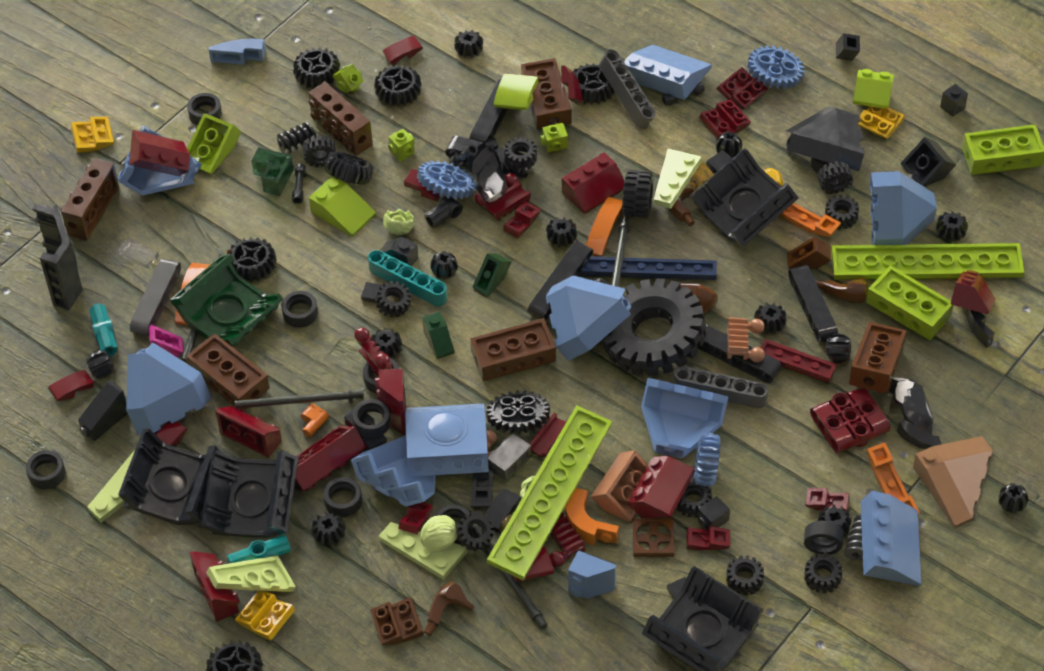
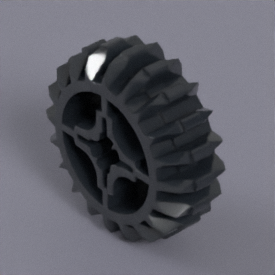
[293,47,340,89]
[573,62,615,105]
[374,64,422,107]
[324,151,374,185]
[227,237,277,283]
[206,639,263,671]

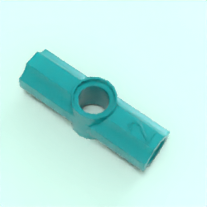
[89,303,118,357]
[227,534,291,564]

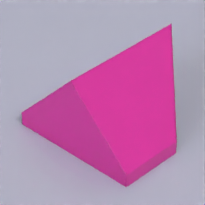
[149,325,183,357]

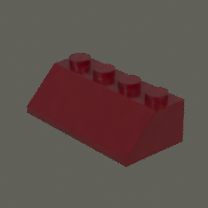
[294,426,366,491]

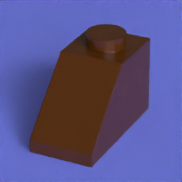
[787,236,832,269]

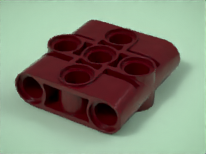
[810,388,890,454]

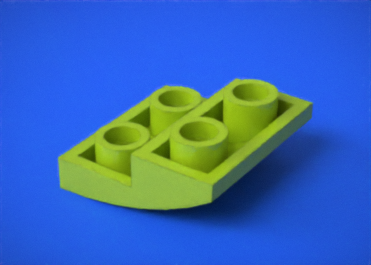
[494,74,539,110]

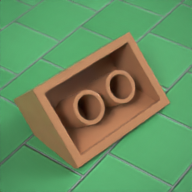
[591,450,648,522]

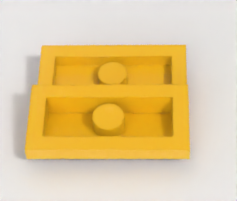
[71,116,114,153]

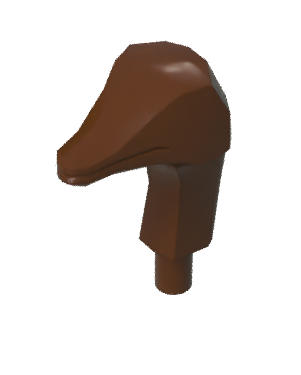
[667,188,695,227]
[816,277,868,303]
[667,284,718,315]
[424,581,474,636]

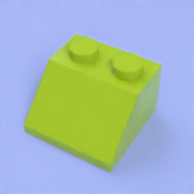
[853,69,894,109]

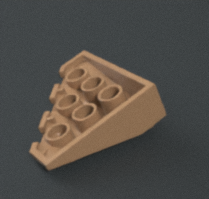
[913,436,993,528]

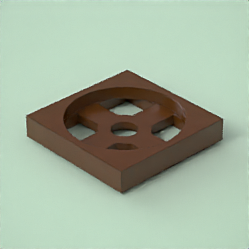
[633,519,674,557]

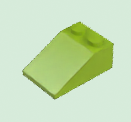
[187,113,242,174]
[309,176,376,237]

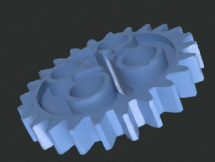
[747,45,805,89]
[417,160,476,199]

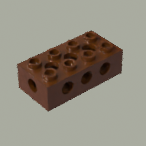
[521,58,572,130]
[308,82,373,156]
[61,158,119,241]
[470,318,556,381]
[849,322,907,394]
[186,333,270,410]

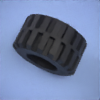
[622,170,654,218]

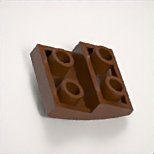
[370,597,425,646]

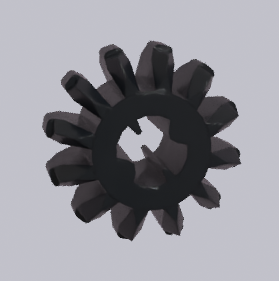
[454,29,483,58]
[936,210,968,243]
[546,216,577,248]
[754,302,787,335]
[371,327,402,358]
[817,504,852,536]
[311,512,346,547]

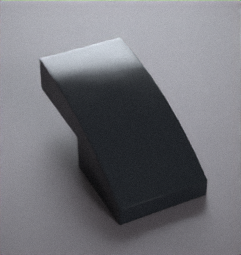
[967,310,995,348]
[471,471,493,508]
[485,488,521,531]

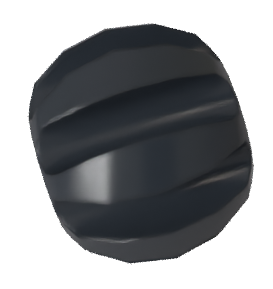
[715,132,743,158]
[430,251,458,279]
[826,333,851,362]
[86,350,114,379]
[998,483,1029,513]

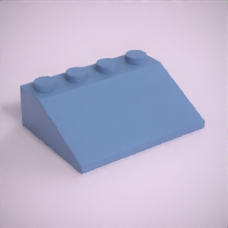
[624,45,712,100]
[861,491,921,586]

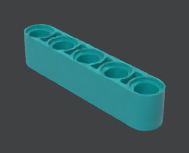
[368,250,447,306]

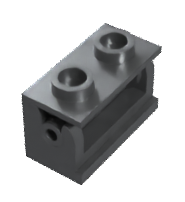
[488,433,531,482]

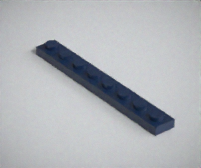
[578,257,717,280]

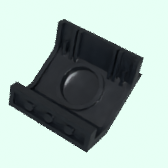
[689,148,799,247]
[32,203,83,310]
[118,428,220,525]
[200,450,298,538]
[642,566,764,671]

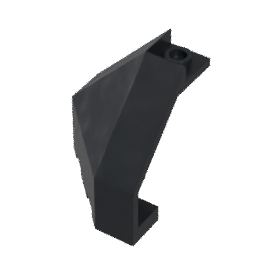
[786,106,864,171]

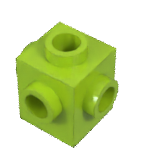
[333,64,364,93]
[540,123,568,152]
[388,129,415,162]

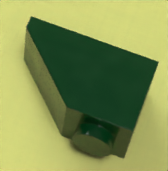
[472,253,512,296]
[422,311,455,359]

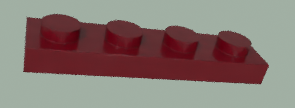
[760,339,837,383]

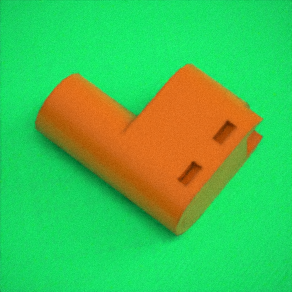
[300,403,329,438]

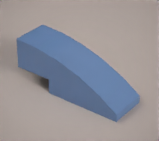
[208,39,266,65]

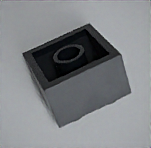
[900,137,956,187]

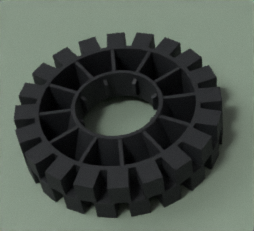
[602,279,706,376]

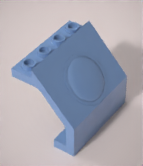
[405,403,489,477]

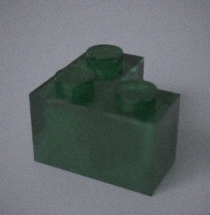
[251,147,294,196]

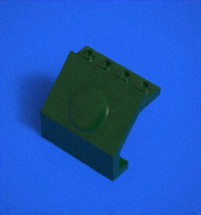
[170,254,283,347]

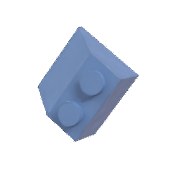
[568,551,616,599]

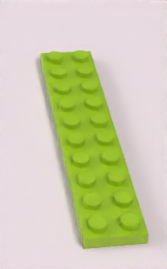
[831,243,1024,280]
[487,405,612,580]

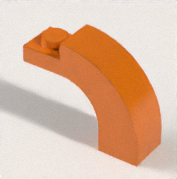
[565,488,619,546]

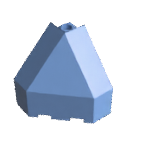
[117,125,202,195]
[869,171,937,245]
[546,276,631,361]
[126,343,211,435]
[641,378,728,459]
[351,435,436,507]

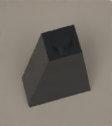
[78,380,128,441]

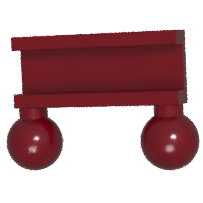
[475,173,531,221]
[354,327,392,377]
[529,413,568,459]
[549,512,585,567]

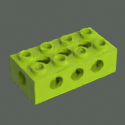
[962,124,1044,175]
[866,265,954,340]

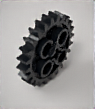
[486,390,550,435]

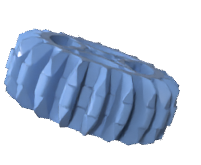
[694,433,720,487]

